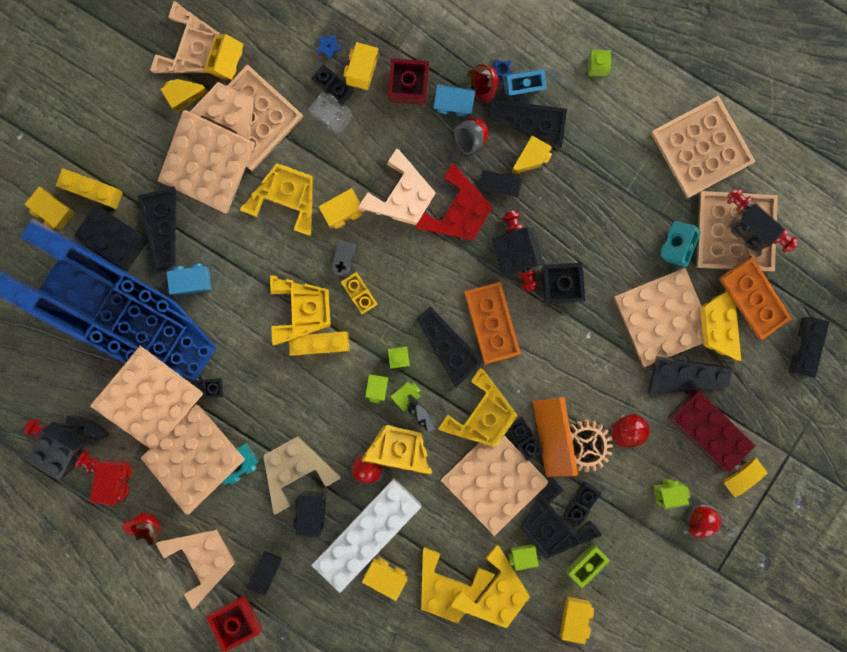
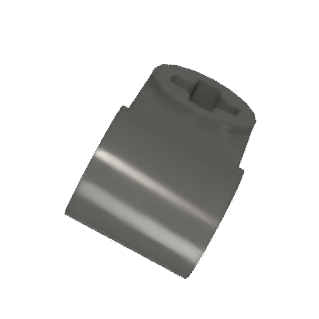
[332,240,358,278]

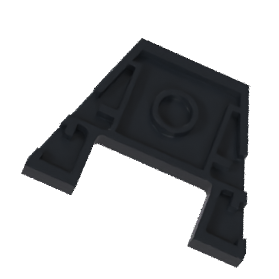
[521,477,602,559]

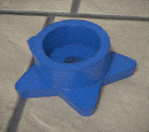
[317,35,341,59]
[494,59,513,83]

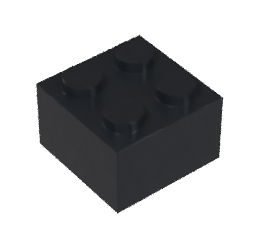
[541,262,586,305]
[293,491,327,537]

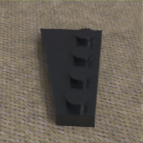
[489,99,567,148]
[137,187,176,270]
[417,306,484,388]
[648,356,733,394]

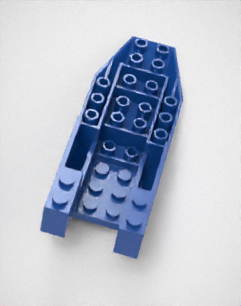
[0,219,217,380]

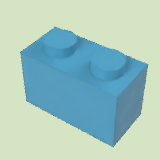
[502,69,547,95]
[434,84,475,117]
[166,264,212,296]

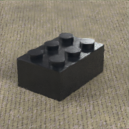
[74,204,148,270]

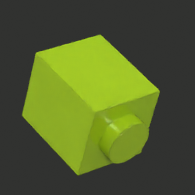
[588,50,611,76]
[388,347,410,368]
[365,374,389,403]
[391,381,421,411]
[508,544,539,571]

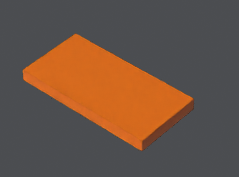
[719,256,792,341]
[464,281,521,365]
[532,397,578,477]

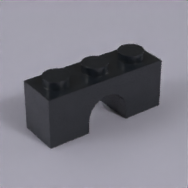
[788,317,830,378]

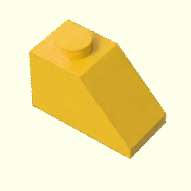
[160,79,208,113]
[512,136,552,174]

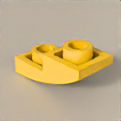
[340,271,378,314]
[723,457,767,498]

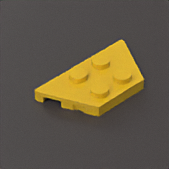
[700,289,741,361]
[362,425,432,474]

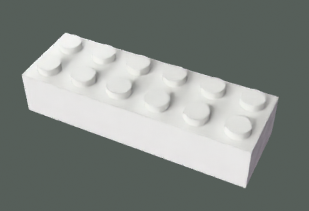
[312,478,421,593]

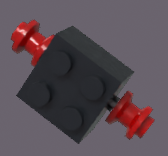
[727,188,798,253]
[492,210,544,292]
[24,418,100,480]

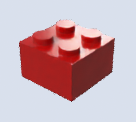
[90,459,132,505]
[206,594,262,652]

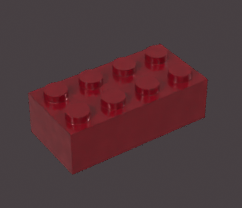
[667,390,756,473]

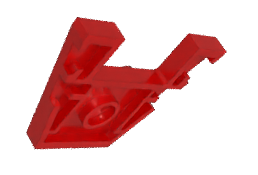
[415,163,493,241]

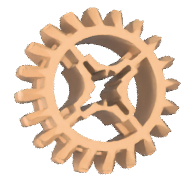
[570,420,613,472]

